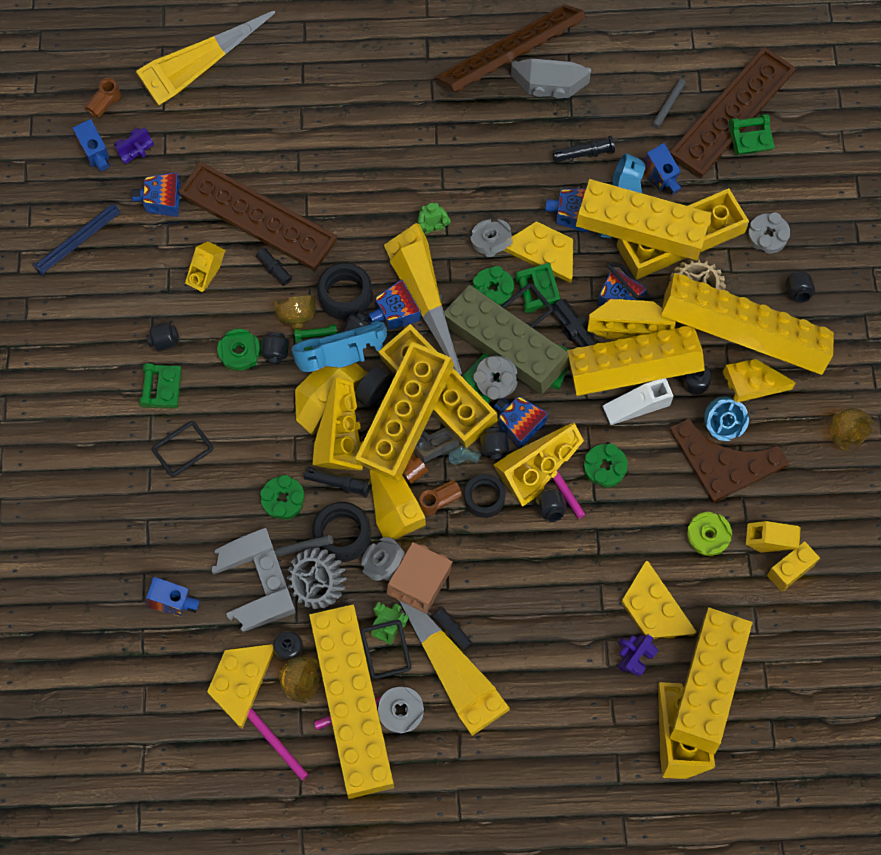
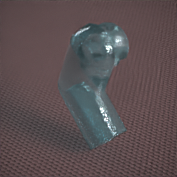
[448,447,481,465]

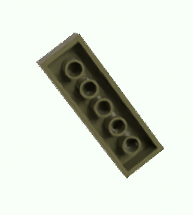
[444,285,569,395]

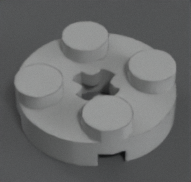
[748,212,790,254]
[471,219,513,257]
[474,356,518,399]
[361,537,405,581]
[378,687,424,734]

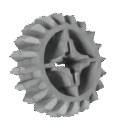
[286,548,347,609]

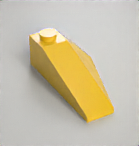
[312,377,363,471]
[494,423,584,506]
[370,470,426,540]
[658,682,715,779]

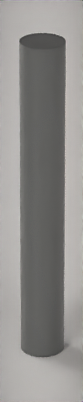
[652,79,686,129]
[275,535,333,557]

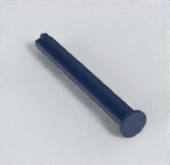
[32,204,120,277]

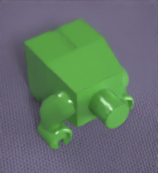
[418,203,451,234]
[371,602,409,645]

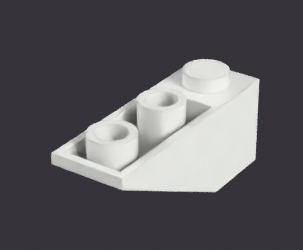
[603,378,673,425]

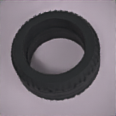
[317,263,373,320]
[312,501,371,563]

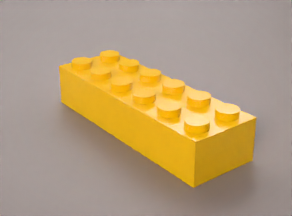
[576,179,711,260]
[617,188,749,280]
[378,324,498,449]
[567,326,705,396]
[355,342,454,482]
[669,607,752,755]

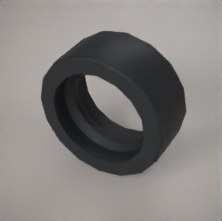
[355,366,392,408]
[464,474,506,518]

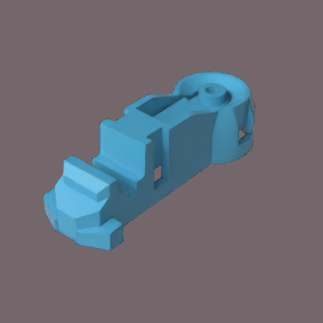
[598,153,645,239]
[292,321,387,372]

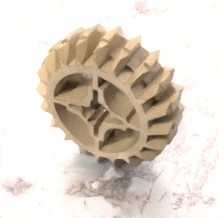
[669,258,726,290]

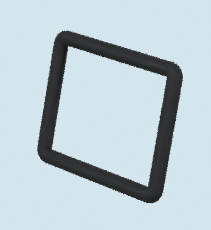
[606,262,651,300]
[501,283,553,328]
[152,421,213,477]
[360,620,412,680]

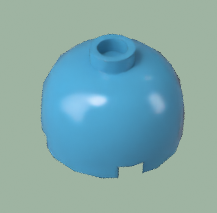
[704,396,749,441]

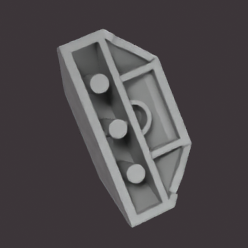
[511,59,591,98]

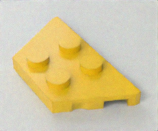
[503,221,573,283]
[723,359,796,403]
[621,561,697,639]
[207,644,274,729]

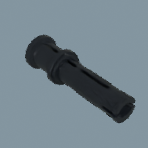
[552,135,615,163]
[304,466,371,498]

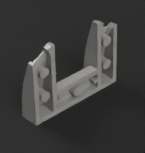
[212,528,296,632]

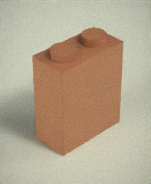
[387,542,453,614]

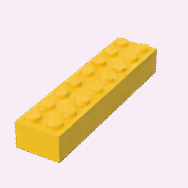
[661,273,834,375]
[309,604,394,799]

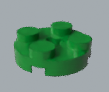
[473,266,514,306]
[217,329,261,371]
[584,444,628,488]
[260,475,305,520]

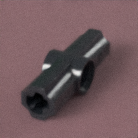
[552,299,600,347]

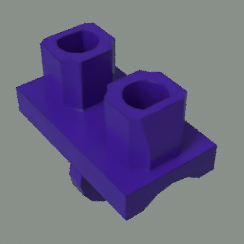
[114,127,154,164]
[617,634,658,676]

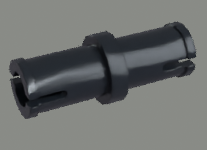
[256,248,292,286]
[433,608,473,652]

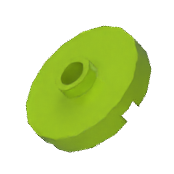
[687,512,732,556]

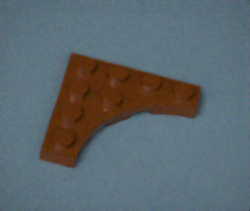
[669,419,789,503]

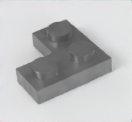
[413,427,459,463]

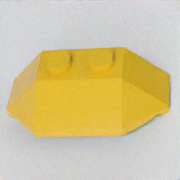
[587,299,676,340]
[295,362,367,435]

